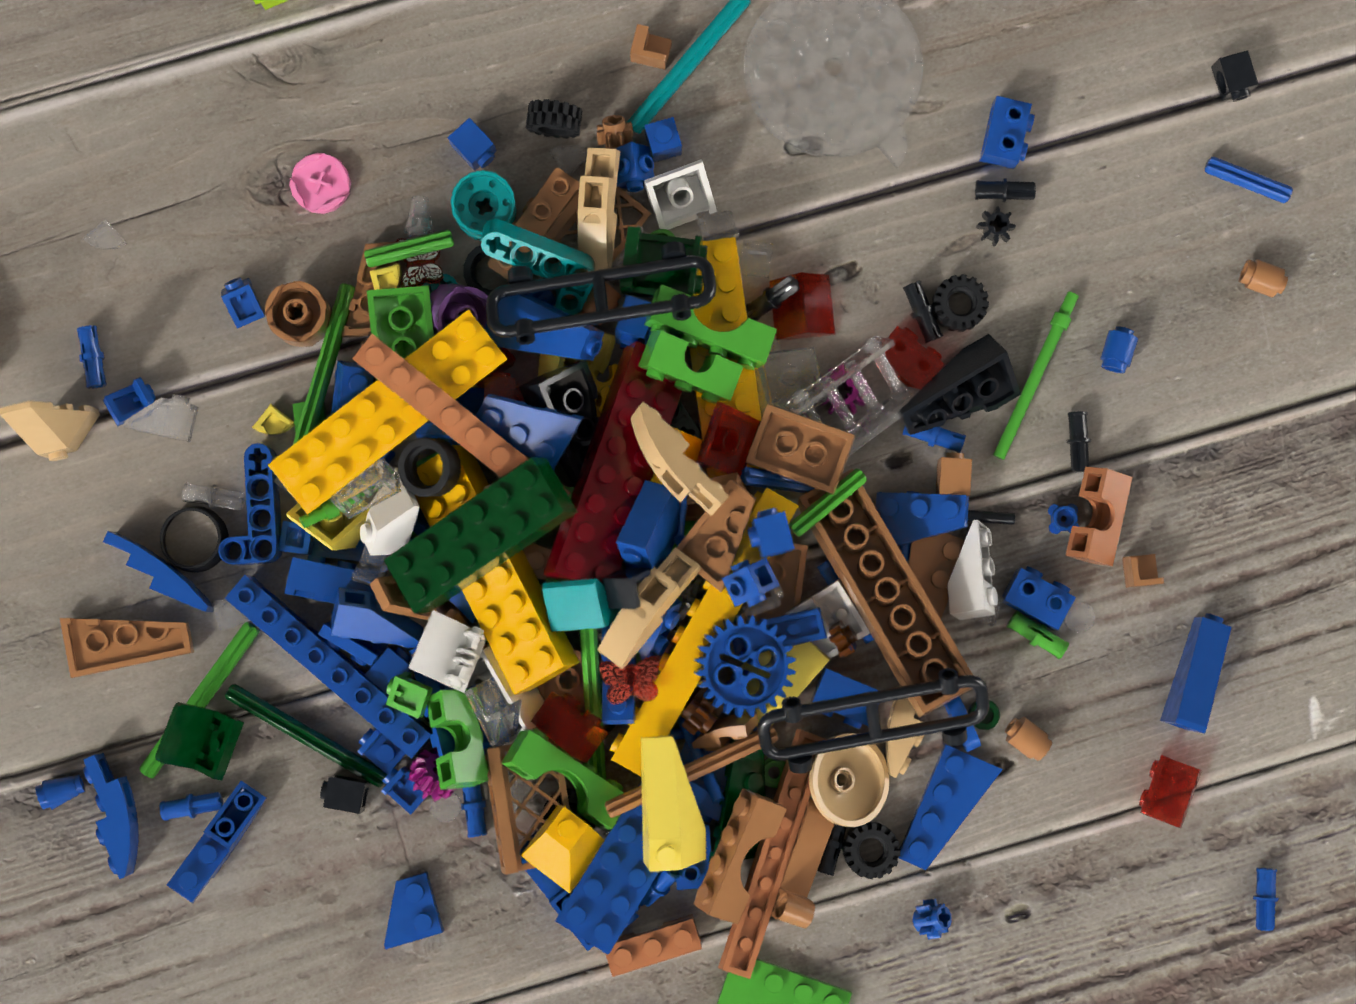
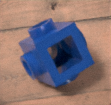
[615,142,655,192]
[722,558,780,607]

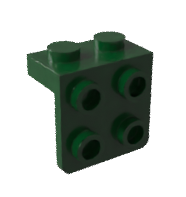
[155,702,244,781]

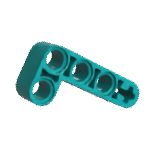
[481,219,595,315]

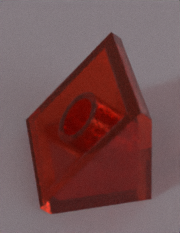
[769,272,835,341]
[696,401,761,477]

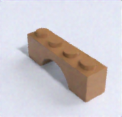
[693,788,787,925]

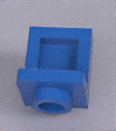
[103,377,155,427]
[381,766,429,815]

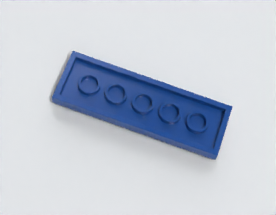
[555,781,708,955]

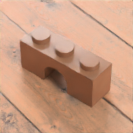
[1065,467,1133,566]
[605,914,702,977]

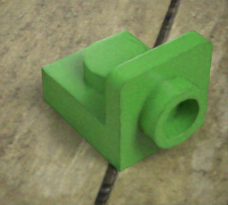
[386,671,433,719]

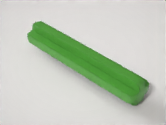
[364,229,454,267]
[789,468,867,537]

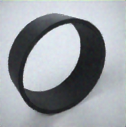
[160,506,229,573]

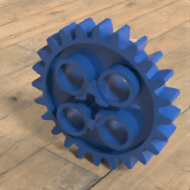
[694,615,796,717]

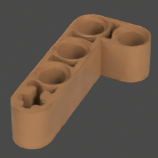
[771,798,834,929]

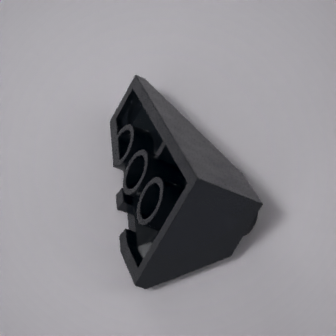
[899,334,1021,435]
[519,360,599,487]

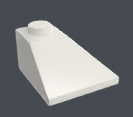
[360,467,420,555]

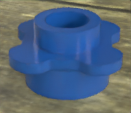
[1048,503,1079,534]

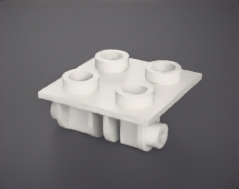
[408,610,487,693]

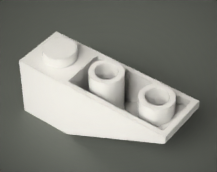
[948,520,998,620]

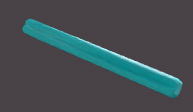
[627,0,751,134]

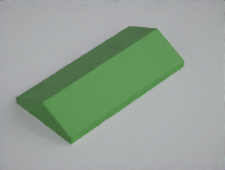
[367,285,434,380]

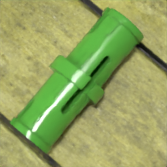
[1007,611,1070,659]

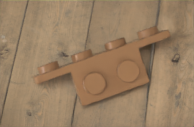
[487,168,580,281]

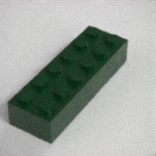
[384,457,578,614]

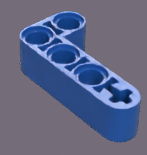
[218,443,282,566]

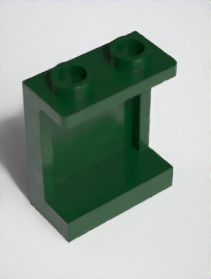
[619,226,708,298]

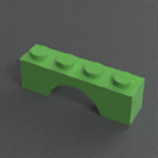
[644,285,777,370]
[501,728,624,830]

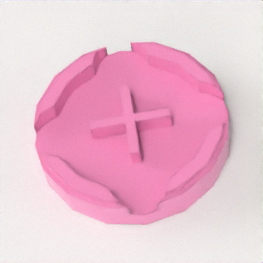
[289,153,351,214]

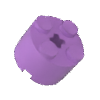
[430,283,488,336]

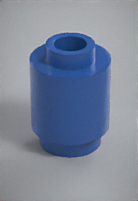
[1100,326,1138,373]

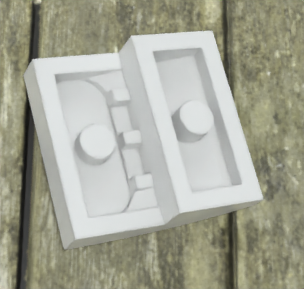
[785,579,870,659]

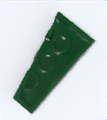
[709,732,765,862]

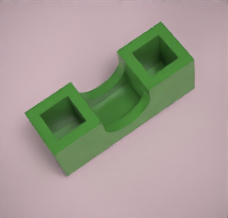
[639,330,744,405]
[427,688,489,790]

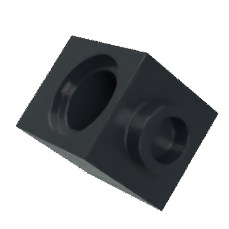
[1211,50,1259,102]
[320,774,370,814]

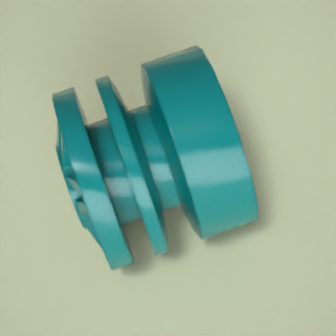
[451,170,517,241]

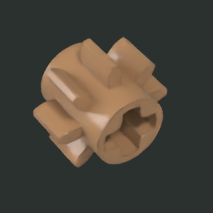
[596,115,633,149]

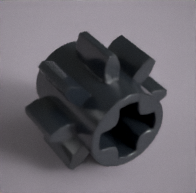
[976,206,1016,246]

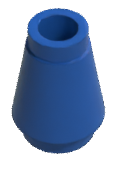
[35,775,85,810]

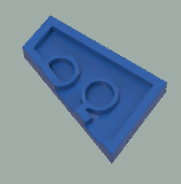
[475,394,584,470]
[876,492,969,546]

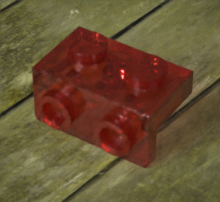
[1139,755,1202,828]

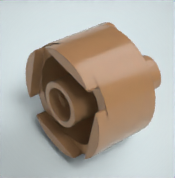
[265,281,332,347]

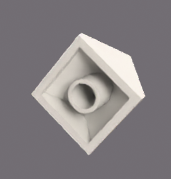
[644,160,717,230]

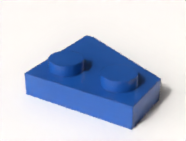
[384,872,444,950]

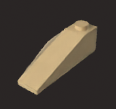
[0,401,100,461]

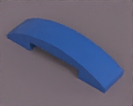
[278,521,390,565]

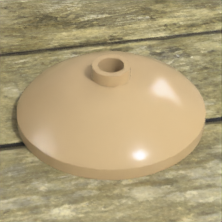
[809,733,889,827]

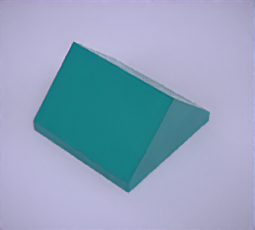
[542,578,621,632]

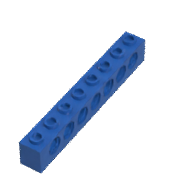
[225,575,433,759]

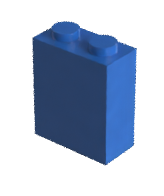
[616,480,680,581]

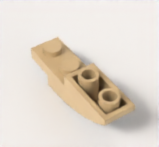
[577,148,620,272]
[630,402,729,516]
[598,547,701,670]
[885,685,924,778]

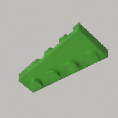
[717,958,852,1004]

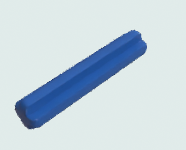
[1204,157,1293,203]
[740,467,815,493]

